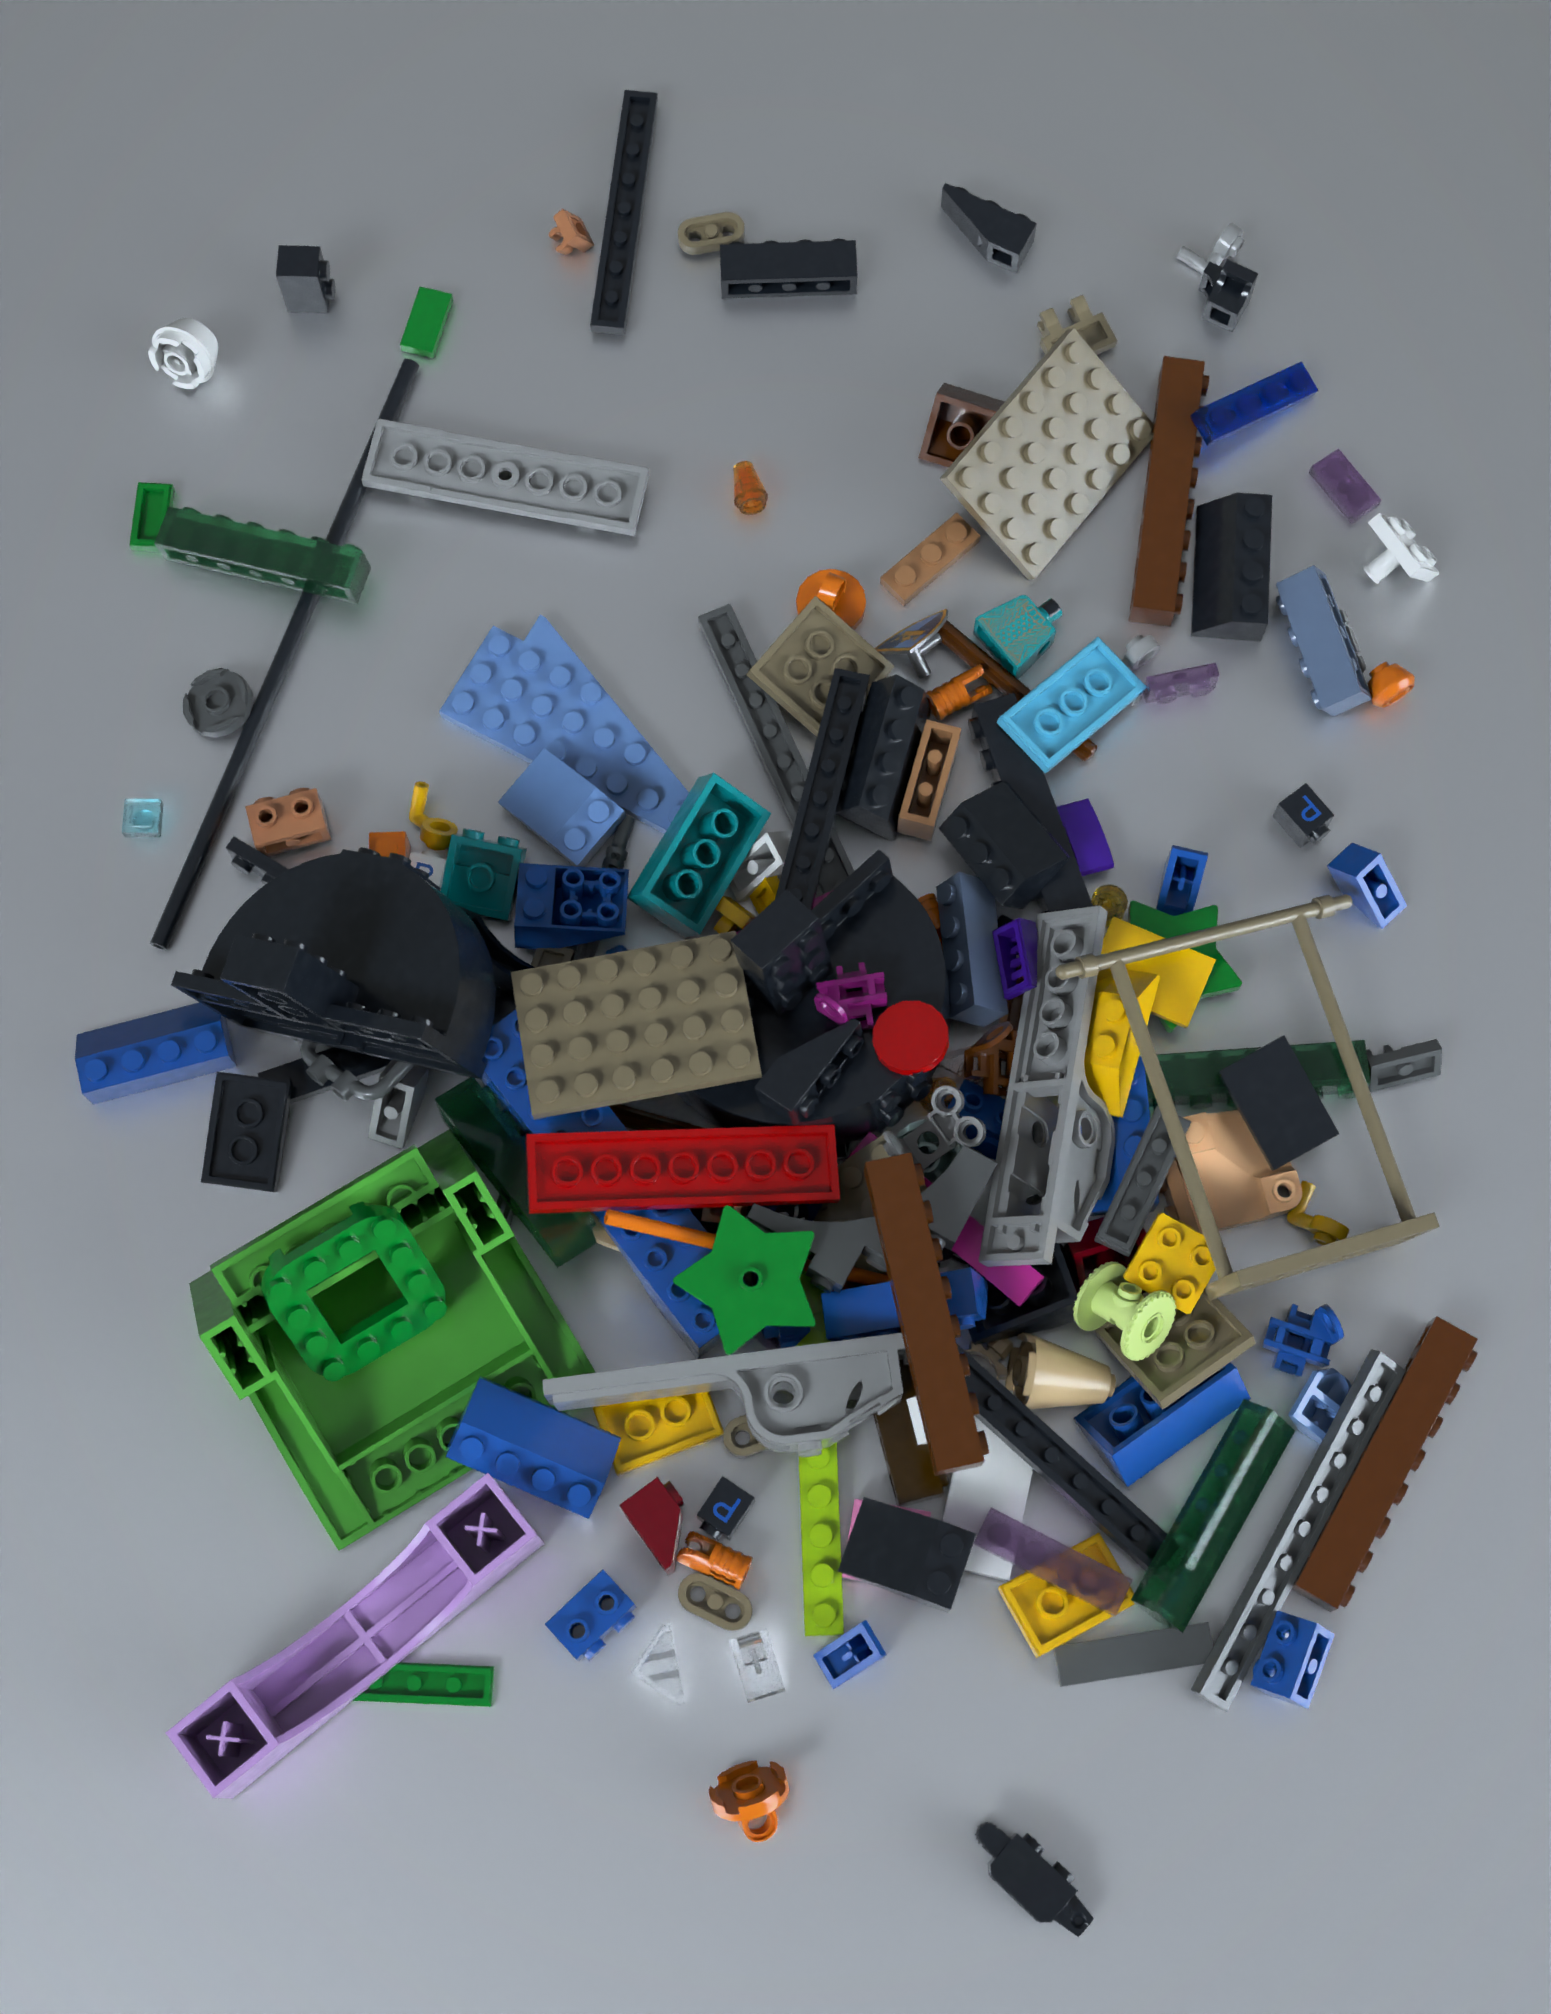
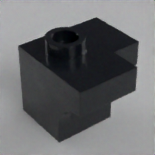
[1199,259,1258,332]

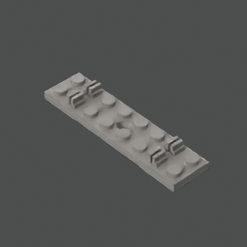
[361,419,649,536]

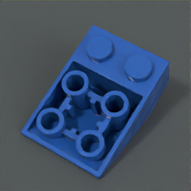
[514,863,629,949]

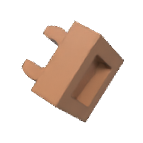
[548,209,594,255]

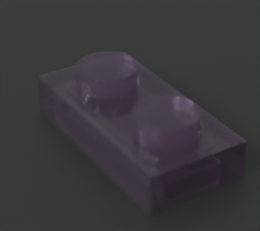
[1309,449,1381,524]
[1143,663,1220,704]

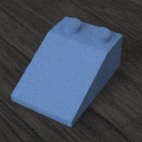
[498,748,626,867]

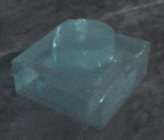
[122,799,164,838]

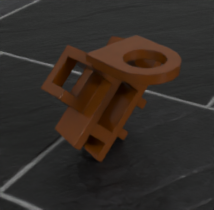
[964,1022,1017,1097]

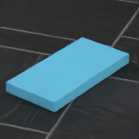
[996,637,1147,774]

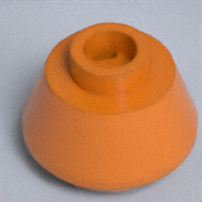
[1367,662,1415,708]

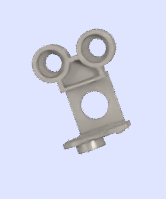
[883,1085,986,1170]

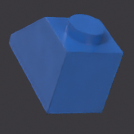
[1327,843,1407,929]

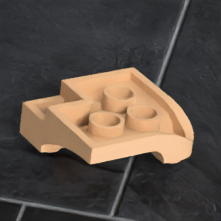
[1175,1110,1302,1235]

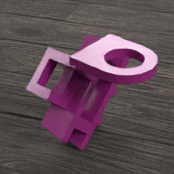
[814,962,887,1030]

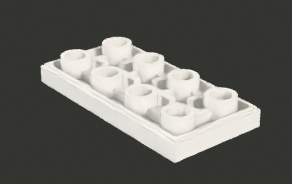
[942,1416,1033,1581]

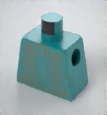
[973,595,1063,679]

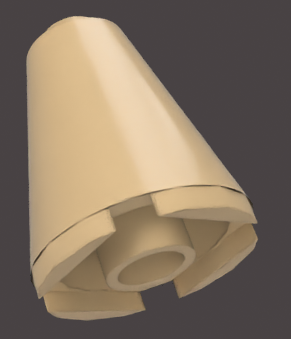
[1005,1333,1116,1409]

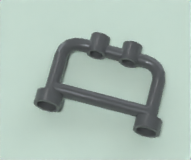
[300,1041,415,1102]

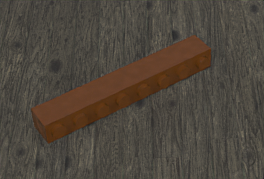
[1128,356,1209,627]
[864,1152,989,1476]
[1292,1316,1478,1612]

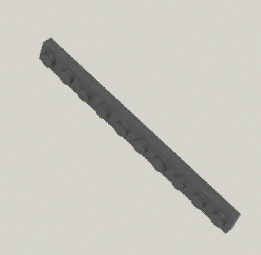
[698,604,854,894]
[1191,1349,1406,1712]

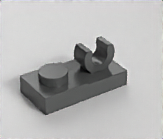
[1365,1039,1442,1092]

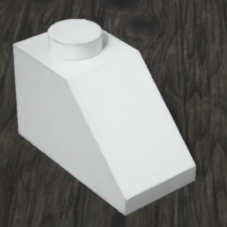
[729,830,793,902]

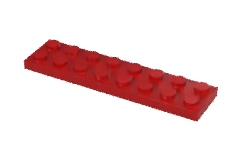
[526,1125,840,1214]

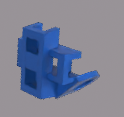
[1262,1304,1344,1377]

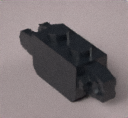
[974,1822,1094,1937]

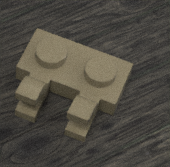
[1037,295,1117,355]

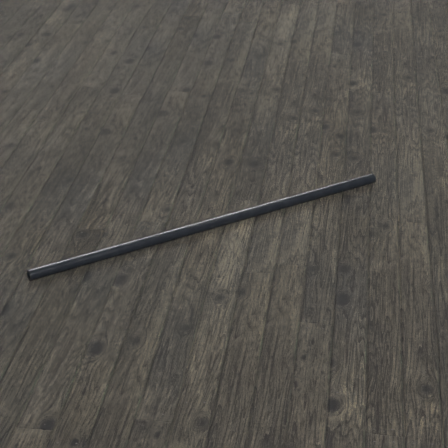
[150,359,419,951]

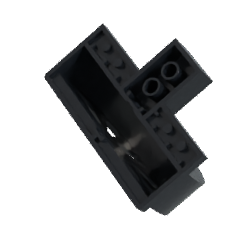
[171,847,496,1079]
[678,849,951,1146]

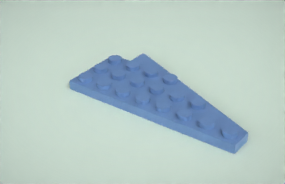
[439,615,689,834]

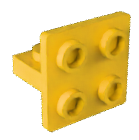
[1123,1212,1226,1314]

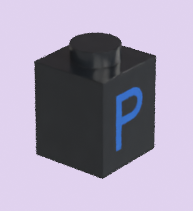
[1273,783,1334,848]
[697,1476,755,1541]

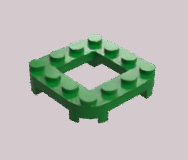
[259,1201,447,1382]

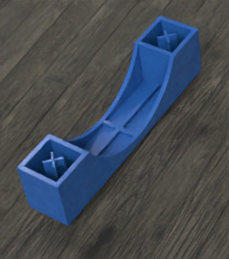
[480,1009,750,1359]

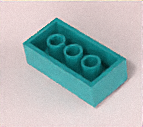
[627,772,771,938]

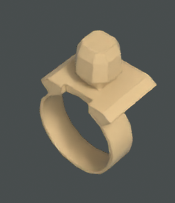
[965,1338,1013,1381]

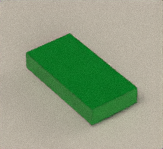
[400,287,453,359]
[129,482,175,552]

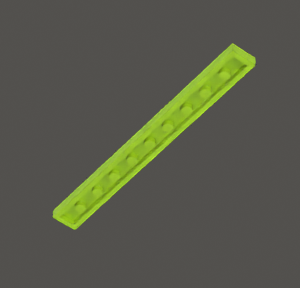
[795,1271,844,1636]

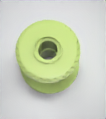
[1073,1261,1176,1361]

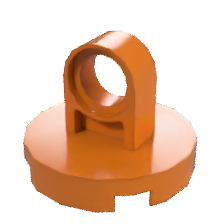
[796,569,866,630]
[709,1761,790,1842]

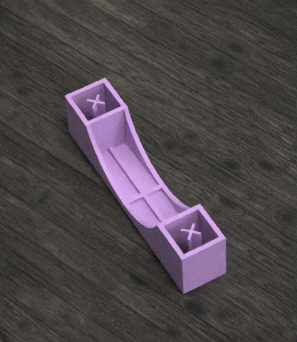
[166,1473,545,1799]

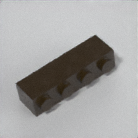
[873,1360,949,1507]

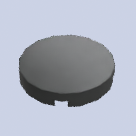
[183,668,253,738]

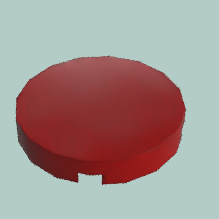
[873,1001,949,1075]

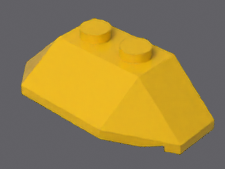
[1084,969,1160,1118]

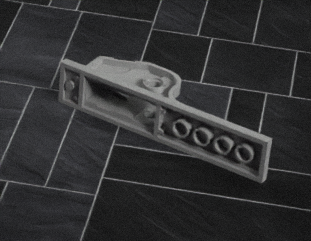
[978,905,1115,1267]
[542,1333,909,1457]

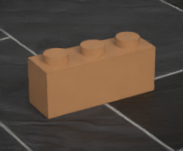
[897,719,961,841]

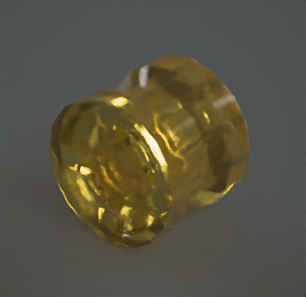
[1091,884,1128,928]

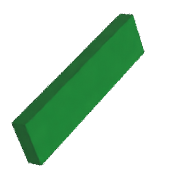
[353,1662,495,1707]

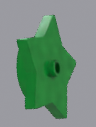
[1128,900,1242,1033]
[673,1205,816,1355]

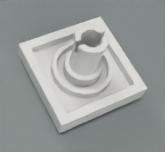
[1363,513,1439,584]

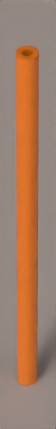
[604,1209,889,1286]

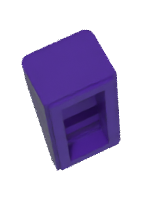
[992,917,1038,1000]

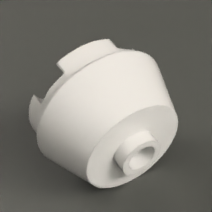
[148,318,218,389]

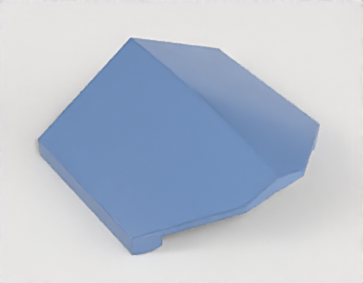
[1288,1368,1352,1444]

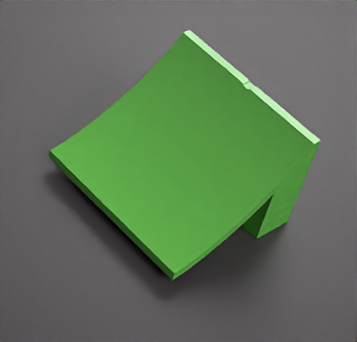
[189,1129,596,1551]

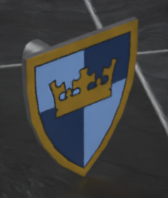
[875,609,948,678]

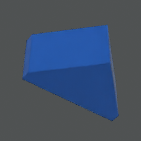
[1156,845,1208,916]
[813,1620,887,1689]

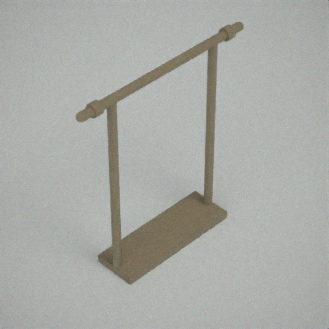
[1055,894,1440,1301]

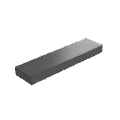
[1094,1106,1191,1257]
[1054,1622,1213,1687]

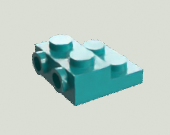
[440,828,527,921]

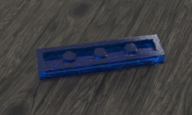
[1190,361,1319,446]

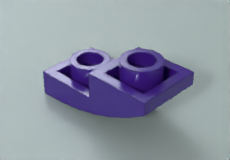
[1057,799,1114,876]

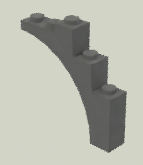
[746,1145,998,1293]

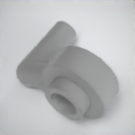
[1176,223,1245,275]
[1121,635,1161,706]

